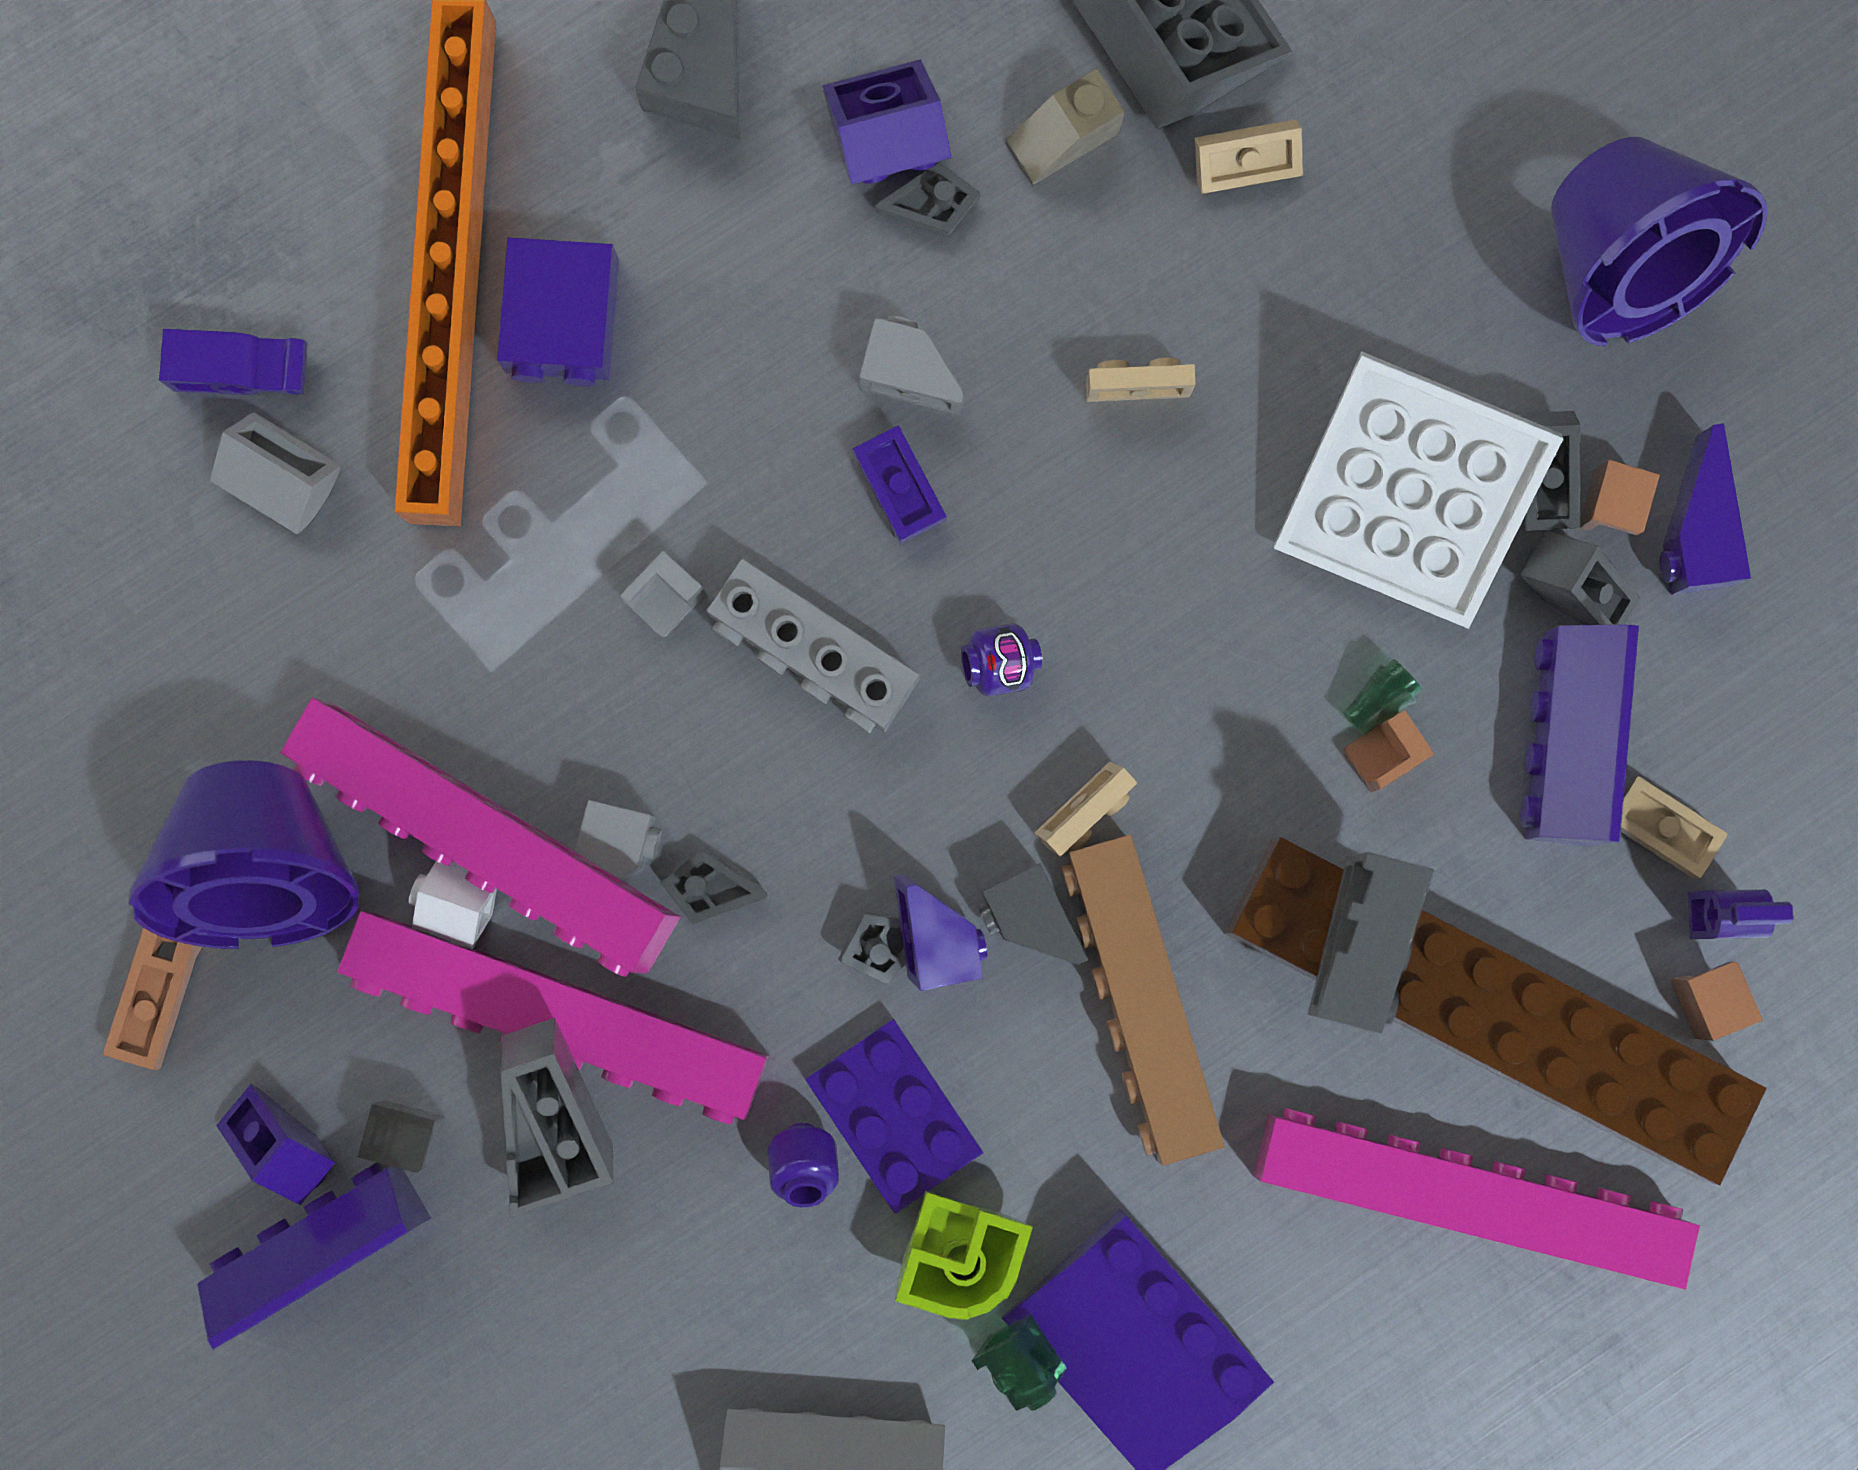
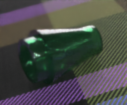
[1342,659,1423,735]

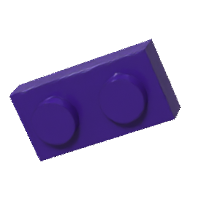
[852,425,947,544]

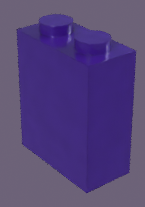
[497,237,619,387]

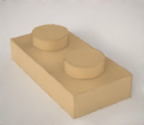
[1195,119,1303,194]
[1086,358,1196,402]
[1034,761,1137,856]
[1621,776,1729,879]

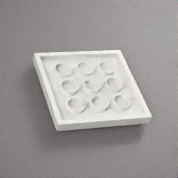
[1274,351,1564,629]

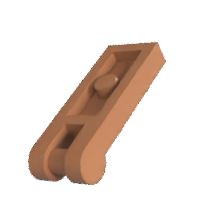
[102,928,202,1070]

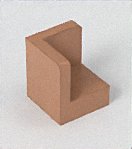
[1580,460,1660,535]
[1344,710,1435,792]
[1671,962,1763,1041]

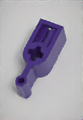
[159,329,308,395]
[1688,889,1794,939]

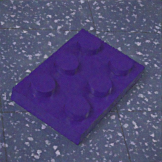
[805,1018,984,1214]

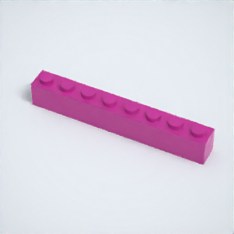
[280,697,681,977]
[337,911,770,1125]
[1253,1108,1700,1290]

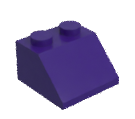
[822,59,952,184]

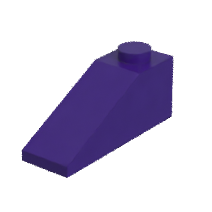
[1659,423,1751,595]

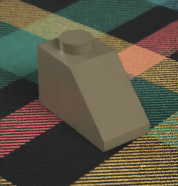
[1006,68,1125,185]

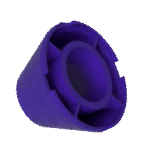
[1551,137,1768,346]
[129,760,359,949]

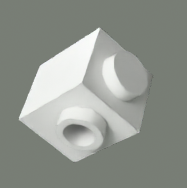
[409,861,497,950]

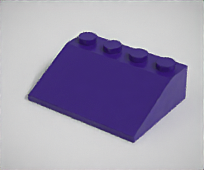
[1002,1208,1274,1470]

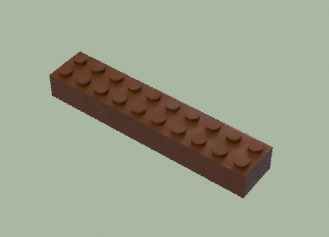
[1224,837,1767,1186]

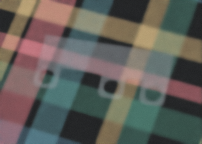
[415,397,708,672]

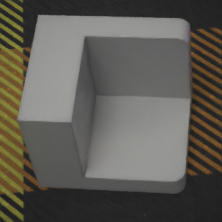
[620,550,706,637]

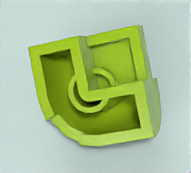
[895,1191,1033,1320]

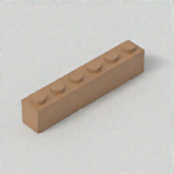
[1060,834,1225,1166]

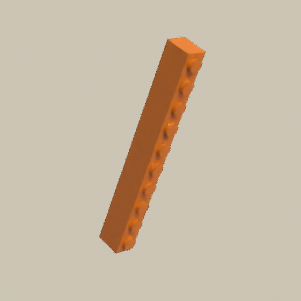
[394,0,496,526]

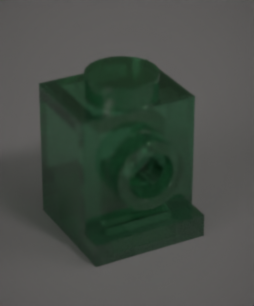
[972,1314,1066,1411]

